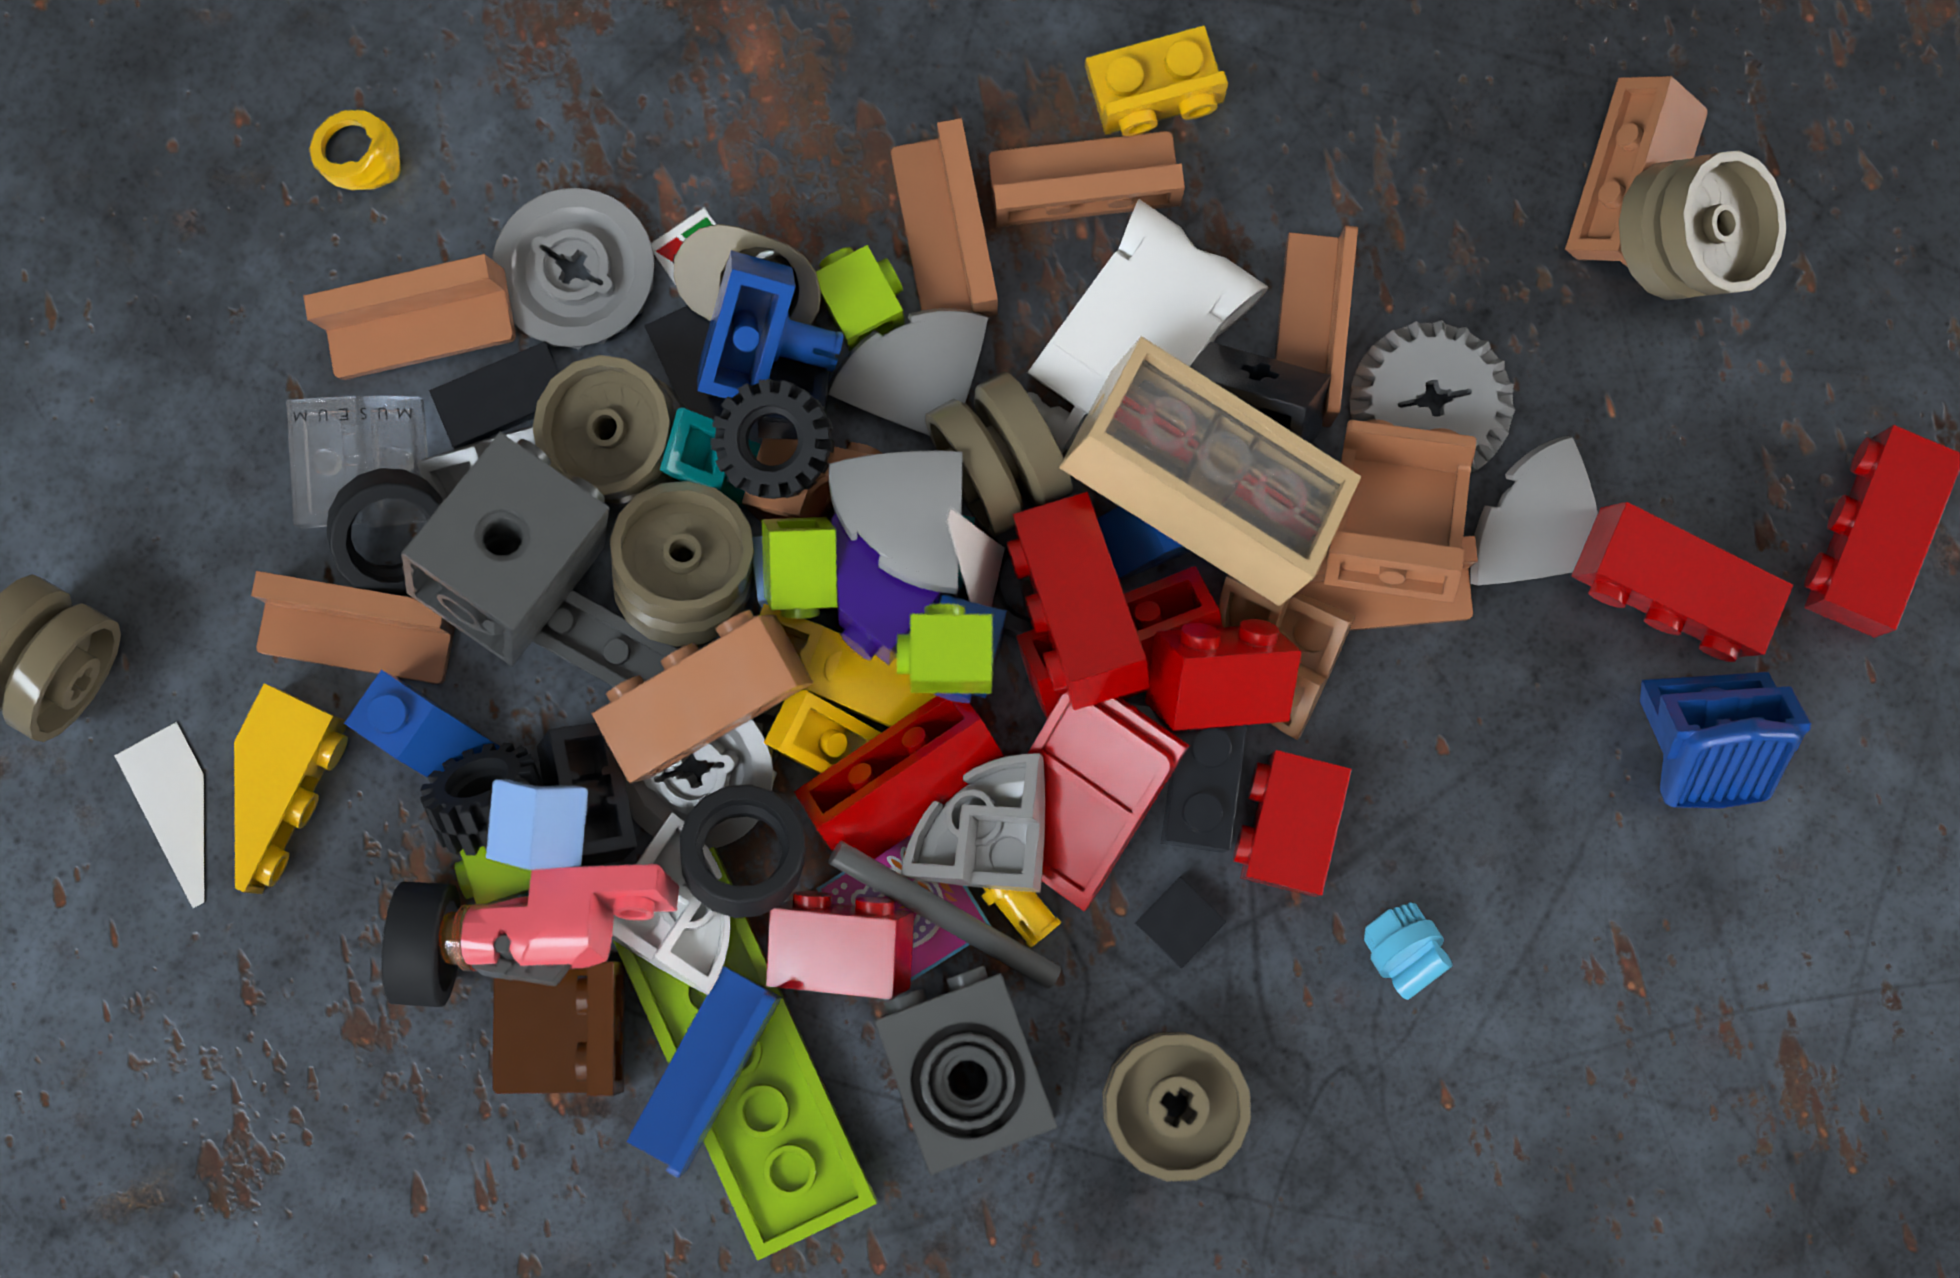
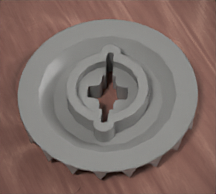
[492,188,656,350]
[1349,320,1515,474]
[623,719,777,849]

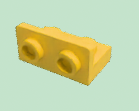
[1085,25,1228,136]

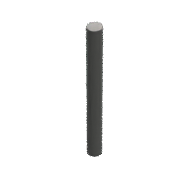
[828,841,1061,989]

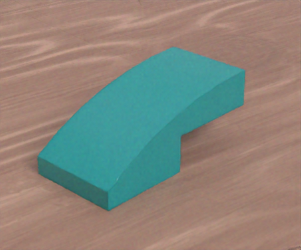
[660,408,761,511]

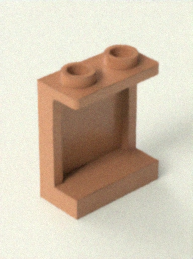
[1324,419,1477,603]

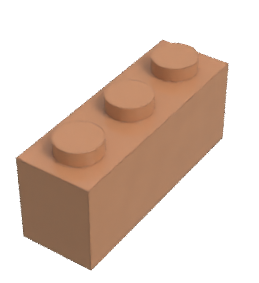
[592,610,813,783]

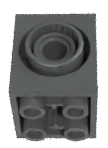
[402,432,609,667]
[874,965,1057,1175]

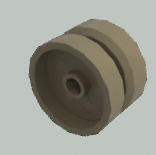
[1619,151,1786,300]
[532,355,687,508]
[925,371,1073,538]
[610,481,754,647]
[0,574,121,742]
[1102,1032,1251,1181]

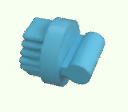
[1364,902,1453,1000]

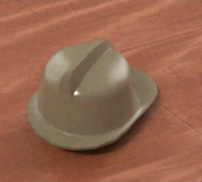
[673,224,821,325]

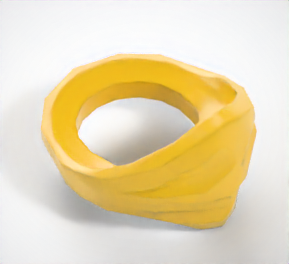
[309,110,400,190]

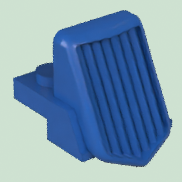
[1640,672,1811,809]

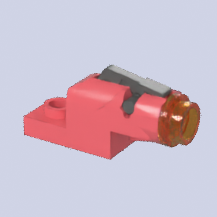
[439,864,679,986]

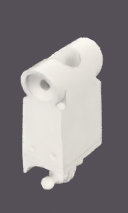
[1027,199,1268,453]

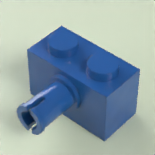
[697,250,843,398]

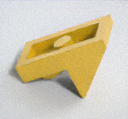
[764,689,881,774]

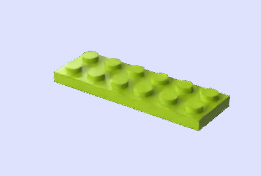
[613,847,878,1261]

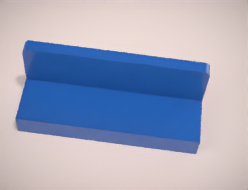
[626,966,782,1178]

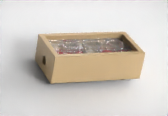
[1059,336,1361,606]

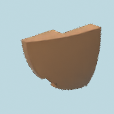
[1219,574,1356,740]

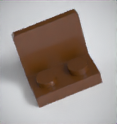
[493,962,625,1096]

